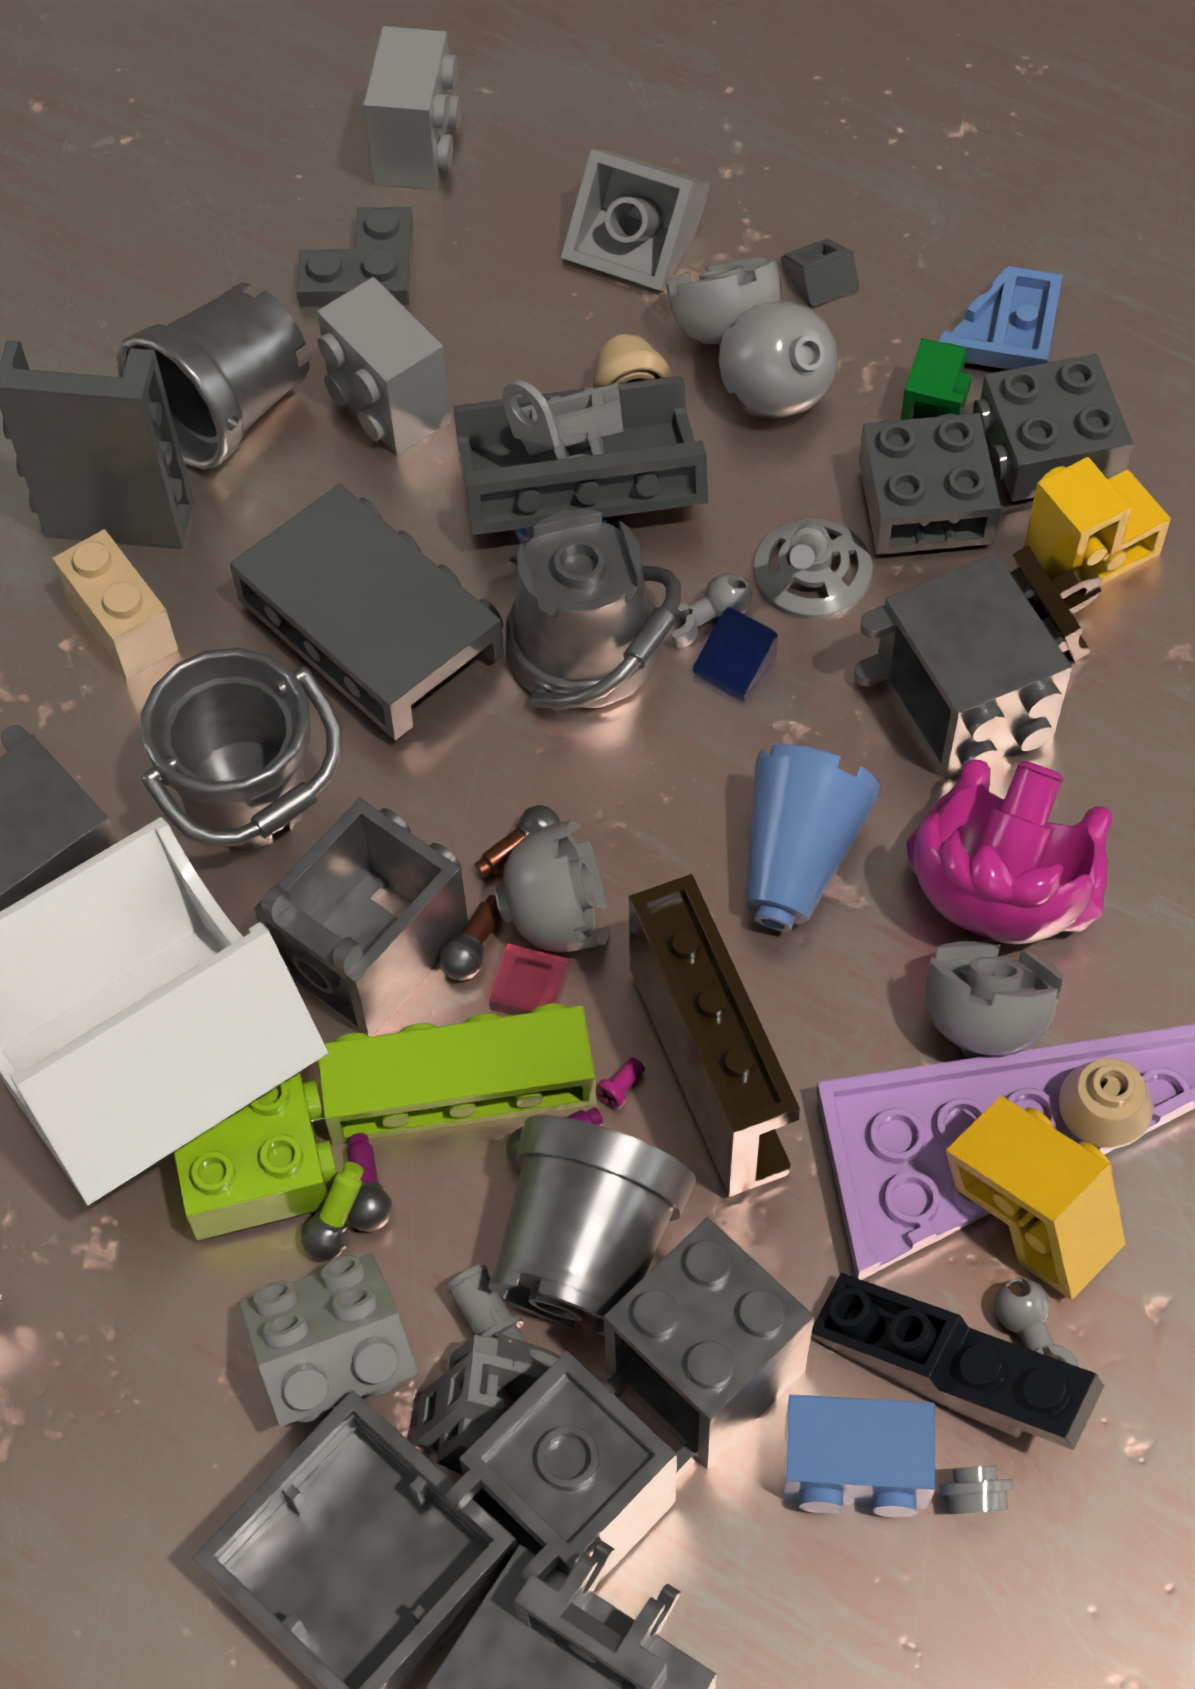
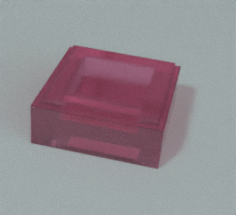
[489,944,571,1016]

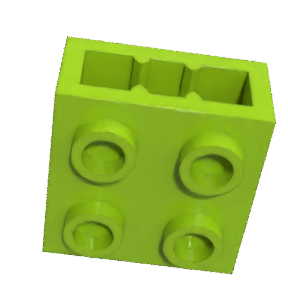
[174,1072,337,1241]

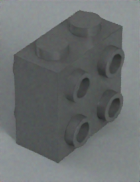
[973,353,1134,502]
[859,413,1001,555]

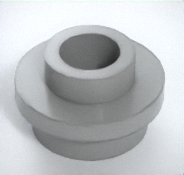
[939,1465,1014,1514]

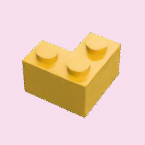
[1023,457,1171,584]
[946,1095,1126,1300]

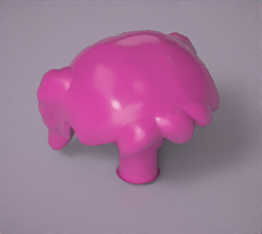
[906,759,1112,944]

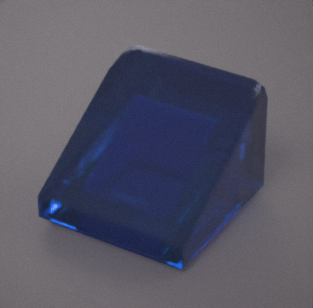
[693,607,778,700]

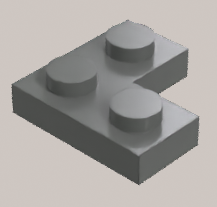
[297,207,413,307]

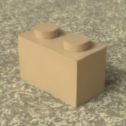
[52,529,178,680]

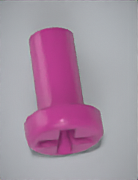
[596,1057,645,1109]

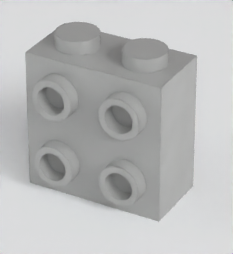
[239,1252,419,1427]

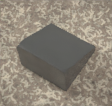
[780,238,859,307]

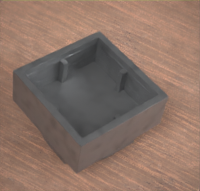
[192,1390,517,1689]

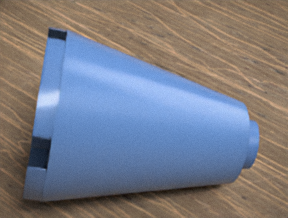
[745,744,881,932]

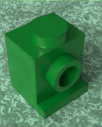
[900,338,972,420]

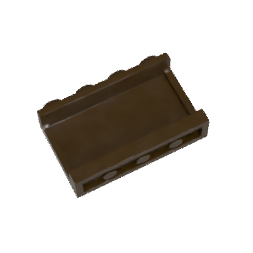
[628,874,800,1197]

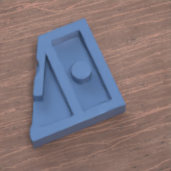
[939,266,1063,369]

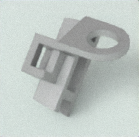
[502,380,624,460]
[415,1333,561,1475]

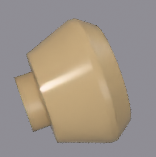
[593,334,670,387]
[1059,1058,1153,1148]

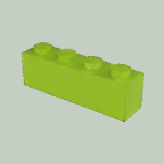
[318,1003,597,1145]

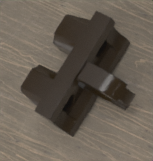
[1010,545,1102,662]

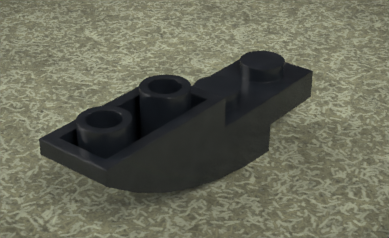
[811,1272,1104,1450]

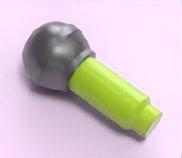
[301,1162,364,1261]

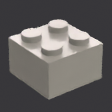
[363,26,462,190]
[317,277,452,456]

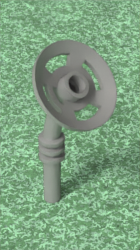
[754,518,873,619]

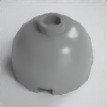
[665,256,782,348]
[719,301,838,420]
[496,820,609,953]
[926,941,1063,1058]

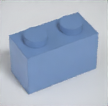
[783,1394,935,1517]

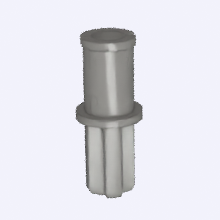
[446,1264,538,1403]

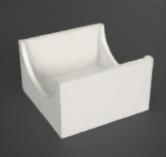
[0,817,328,1205]

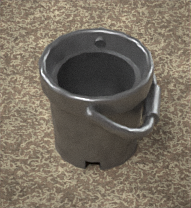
[505,509,681,709]
[141,648,342,851]

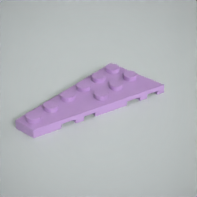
[816,1024,1195,1280]

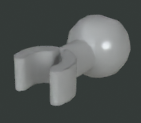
[671,573,752,650]
[994,1278,1079,1367]

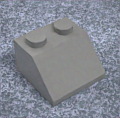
[561,148,711,291]

